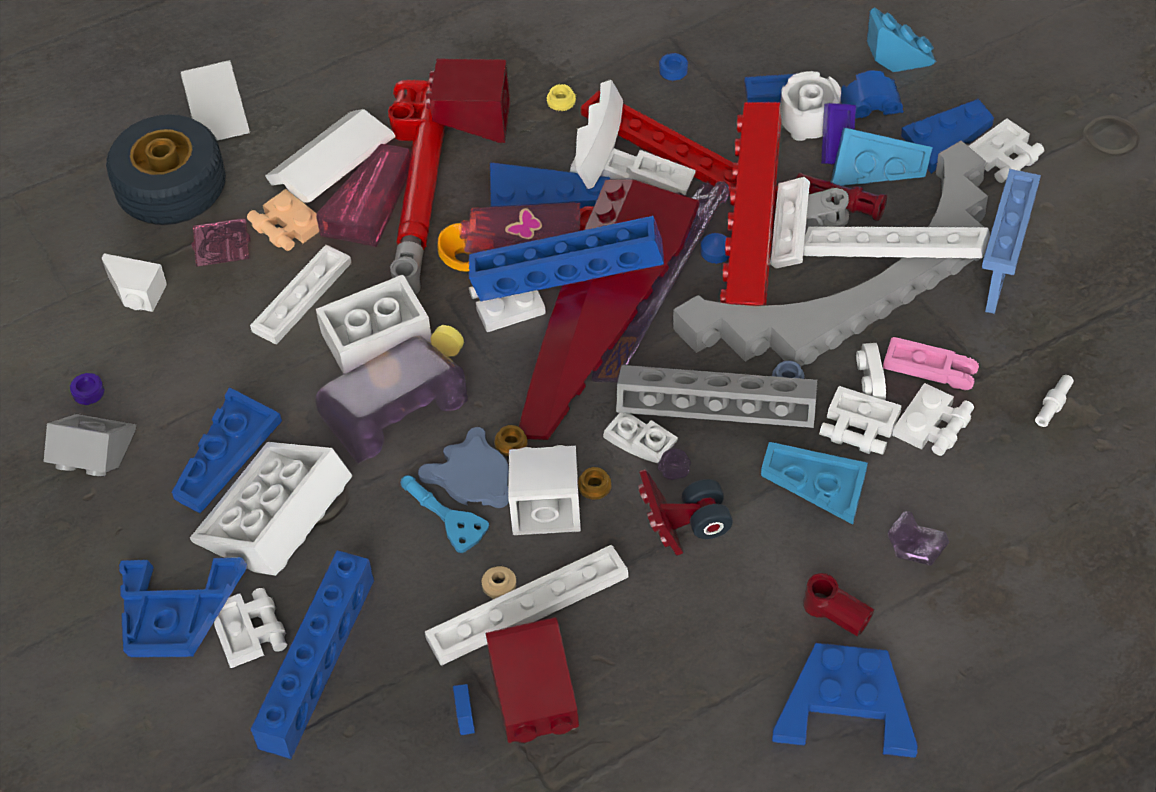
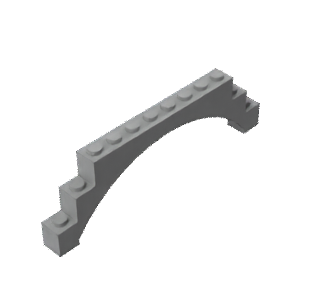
[673,140,990,367]

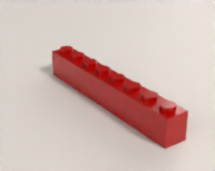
[720,102,782,306]

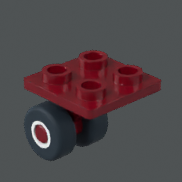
[638,469,733,556]

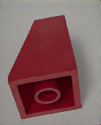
[426,59,511,143]
[485,617,579,743]

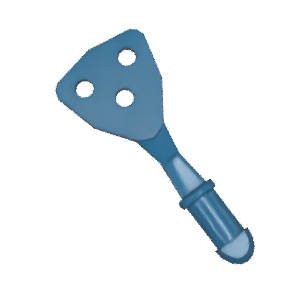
[401,475,489,553]

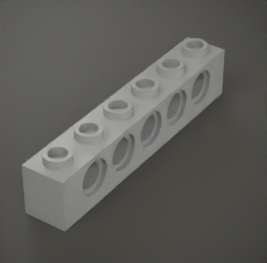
[616,365,817,428]

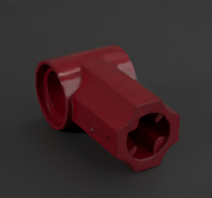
[803,573,874,637]

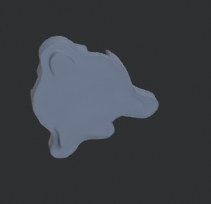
[418,427,509,508]

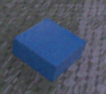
[453,684,475,735]

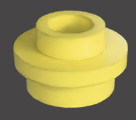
[547,84,576,111]

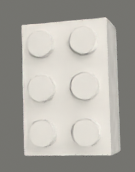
[316,275,431,377]

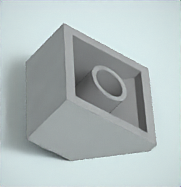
[44,414,136,476]

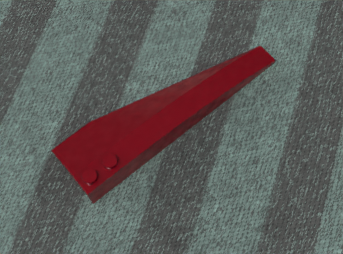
[519,179,700,440]

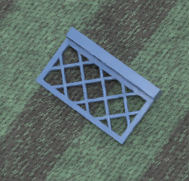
[982,169,1041,314]

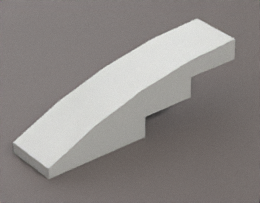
[575,80,623,189]
[570,148,696,195]

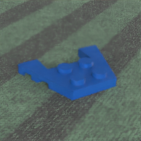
[119,557,247,657]
[772,643,918,758]

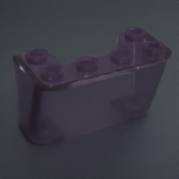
[316,336,468,464]

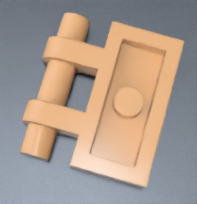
[247,189,326,251]

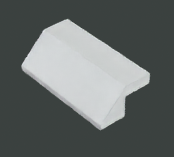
[265,109,395,203]

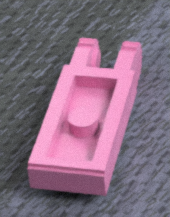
[883,337,979,391]

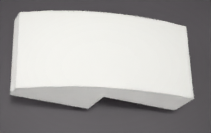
[603,413,678,463]

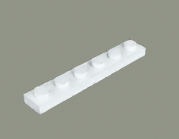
[803,227,990,259]
[425,545,628,665]

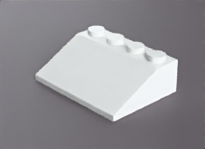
[190,442,352,576]

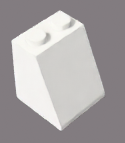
[508,445,581,535]

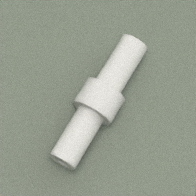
[1035,375,1074,427]

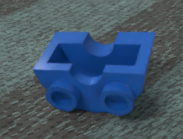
[841,71,904,118]

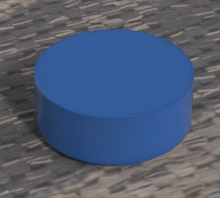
[659,53,688,81]
[701,233,730,263]

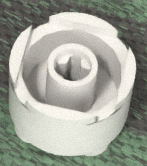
[781,71,841,141]

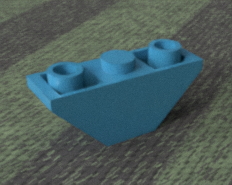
[867,7,936,72]

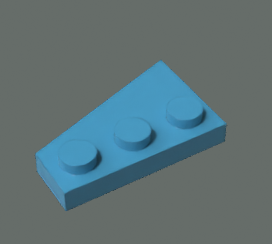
[761,442,868,524]

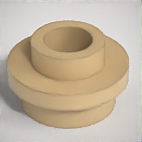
[482,566,517,599]

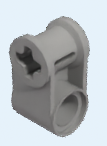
[805,188,849,233]

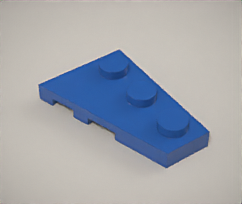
[901,99,994,174]

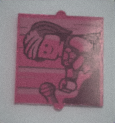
[191,218,251,267]

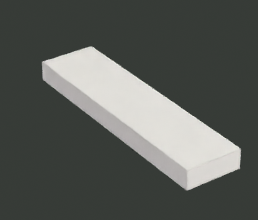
[250,245,351,345]

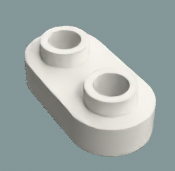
[856,343,886,400]

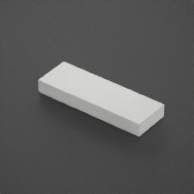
[770,177,810,269]

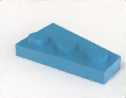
[831,128,933,186]

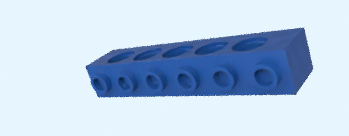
[469,216,664,302]
[251,550,374,759]

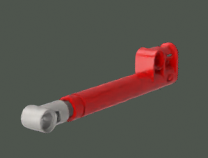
[388,80,445,295]

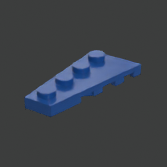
[490,163,610,214]
[172,387,282,513]

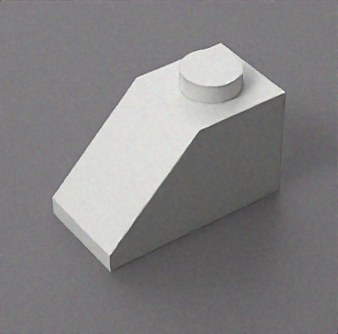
[102,254,167,312]

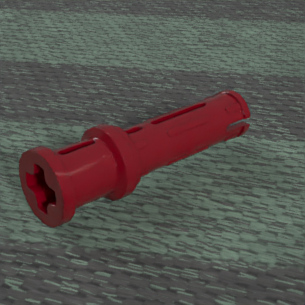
[796,172,887,221]

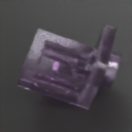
[888,511,949,566]

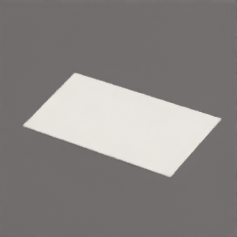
[181,60,250,141]

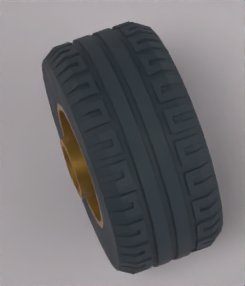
[106,114,226,225]

